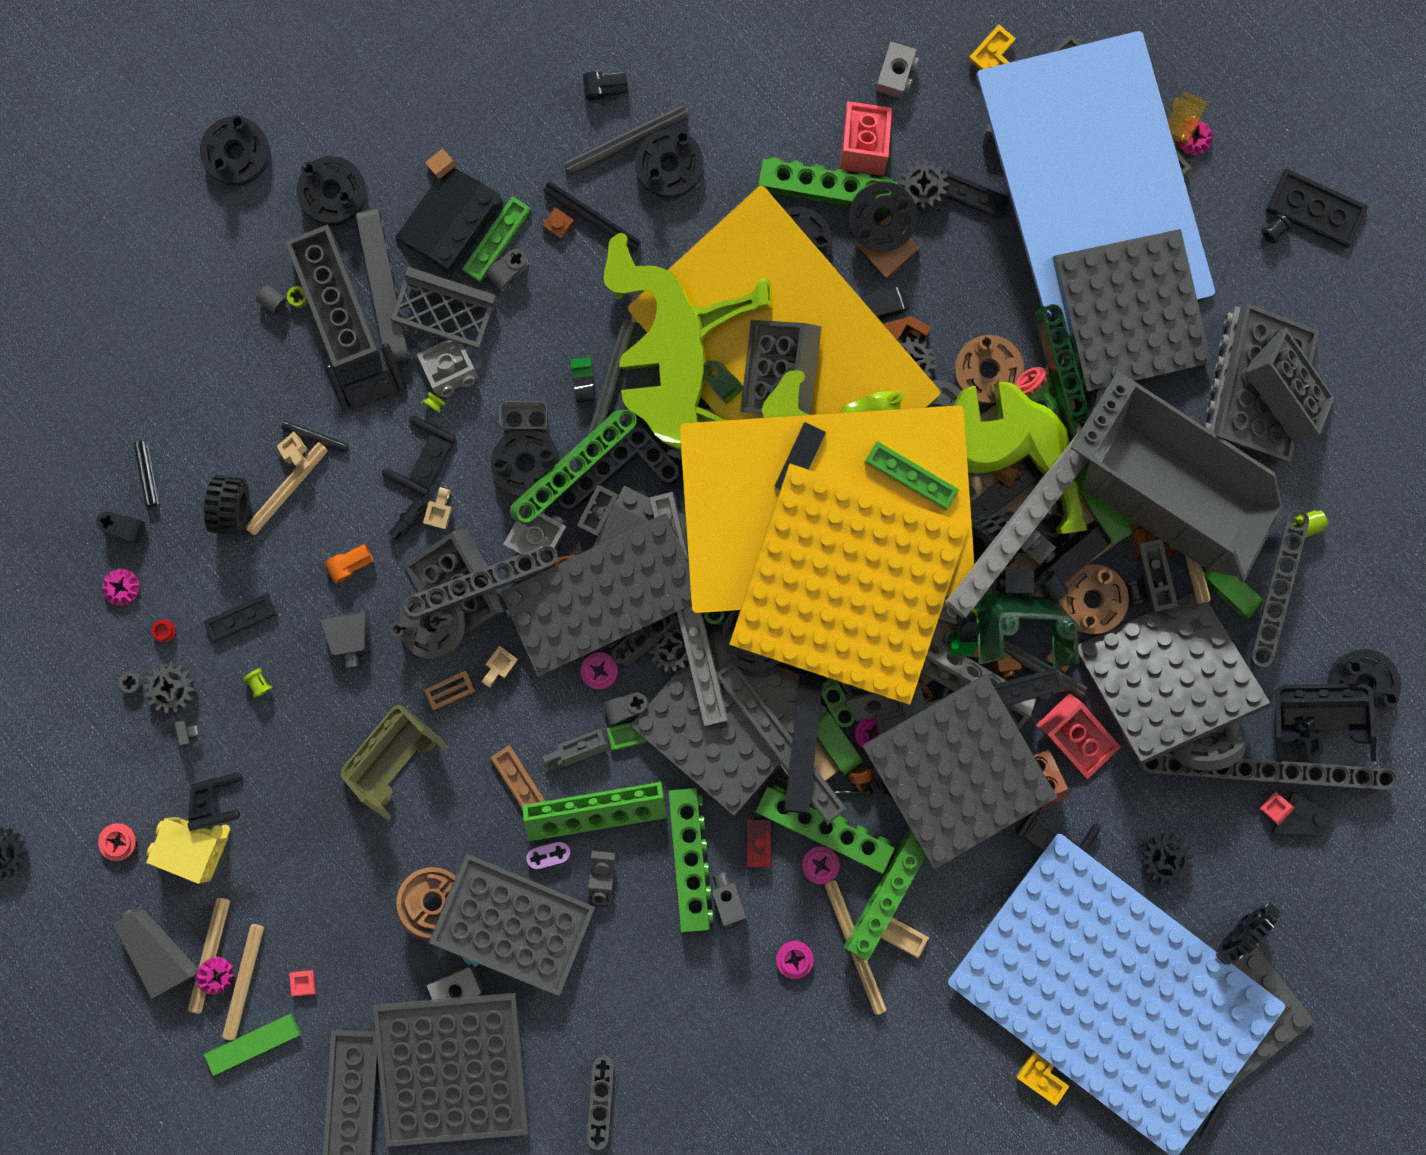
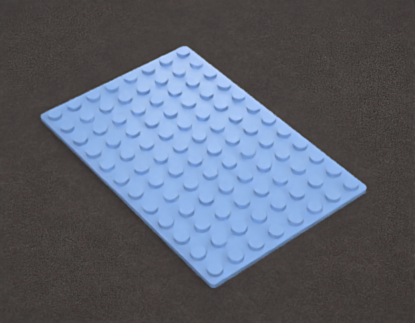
[976,31,1215,340]
[948,834,1285,1155]

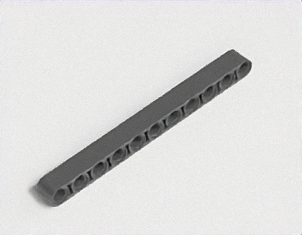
[1137,753,1397,790]

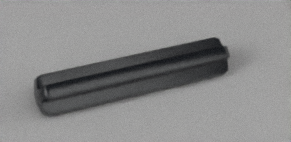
[134,440,159,507]

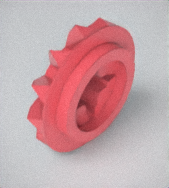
[1015,367,1048,397]
[98,823,137,861]

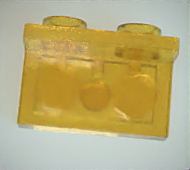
[1166,91,1209,144]

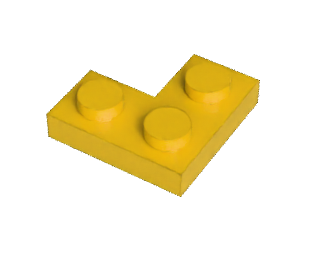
[968,25,1016,70]
[1016,1051,1069,1106]

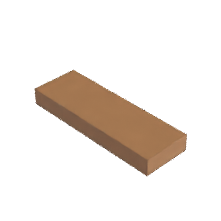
[490,745,545,809]

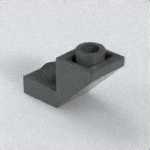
[1020,528,1057,565]
[588,851,615,905]

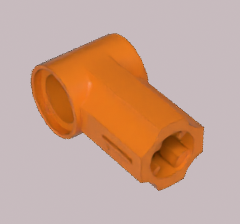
[324,544,374,584]

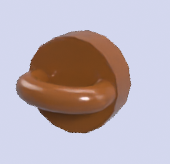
[848,767,873,792]

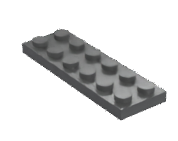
[323,1029,378,1155]

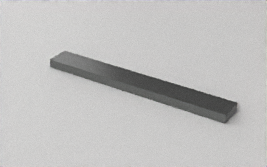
[717,662,847,825]

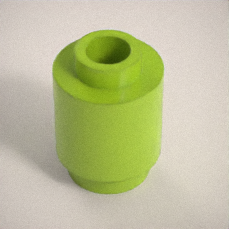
[1292,510,1328,538]

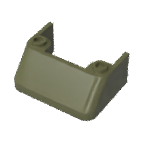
[341,705,449,820]

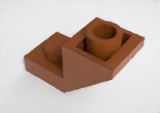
[883,316,931,341]
[967,645,1022,679]

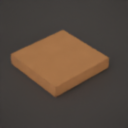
[855,215,920,279]

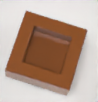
[542,207,574,240]

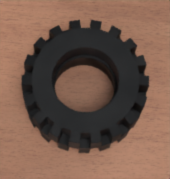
[204,475,249,536]
[971,513,1018,568]

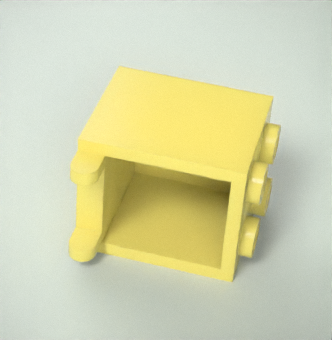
[146,817,231,884]

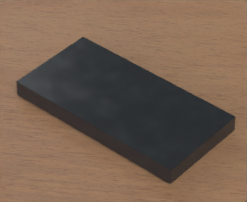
[1265,168,1368,248]

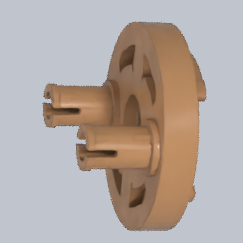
[954,335,1024,405]
[1057,564,1129,634]
[396,867,456,940]

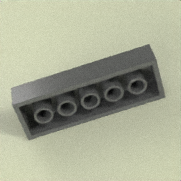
[285,225,381,372]

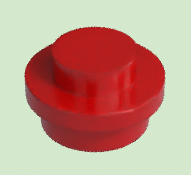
[152,619,175,643]

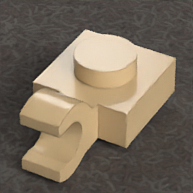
[277,432,311,472]
[423,487,452,529]
[481,646,518,688]

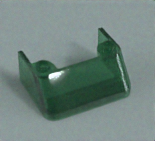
[977,593,1079,668]

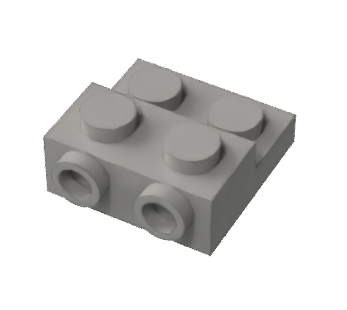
[417,335,479,397]
[503,506,567,563]

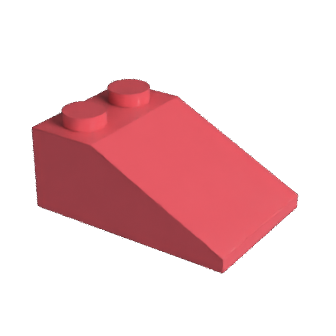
[839,101,892,176]
[1036,693,1121,779]

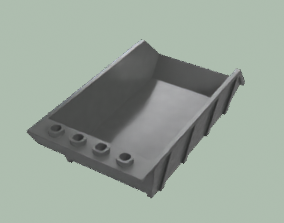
[1070,371,1283,582]

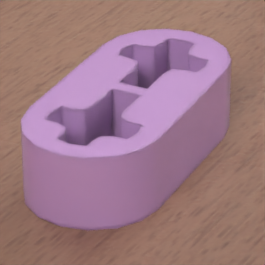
[526,842,571,869]

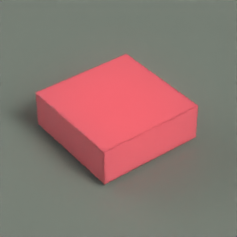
[1260,791,1295,825]
[289,970,316,997]

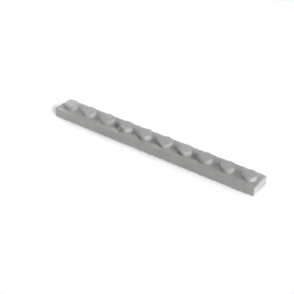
[945,428,1088,618]
[650,492,728,726]

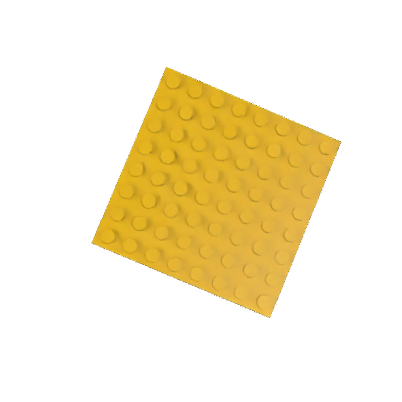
[729,464,970,705]

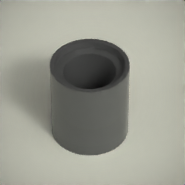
[256,285,287,315]

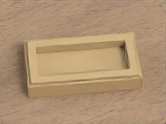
[881,917,929,958]

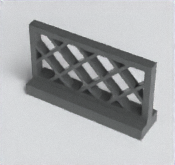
[391,267,496,350]

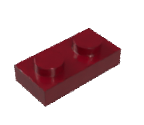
[747,820,771,867]

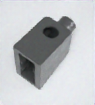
[321,612,369,668]
[712,872,748,930]

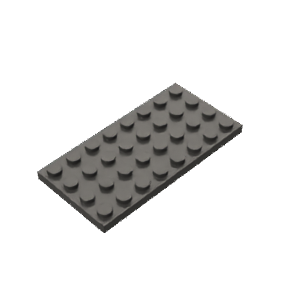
[500,513,692,677]

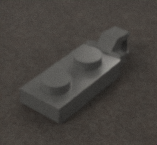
[543,729,608,771]

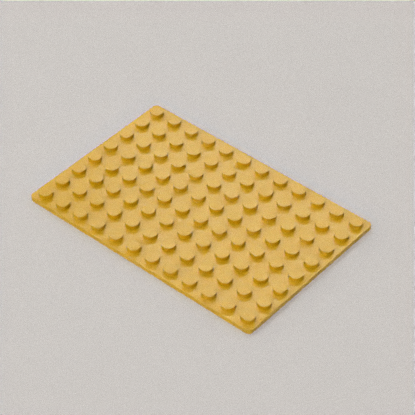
[628,186,941,421]
[680,405,974,613]

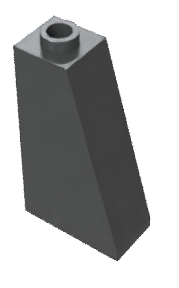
[113,909,198,999]

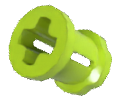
[242,668,272,698]

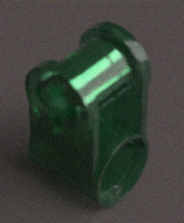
[703,361,744,404]

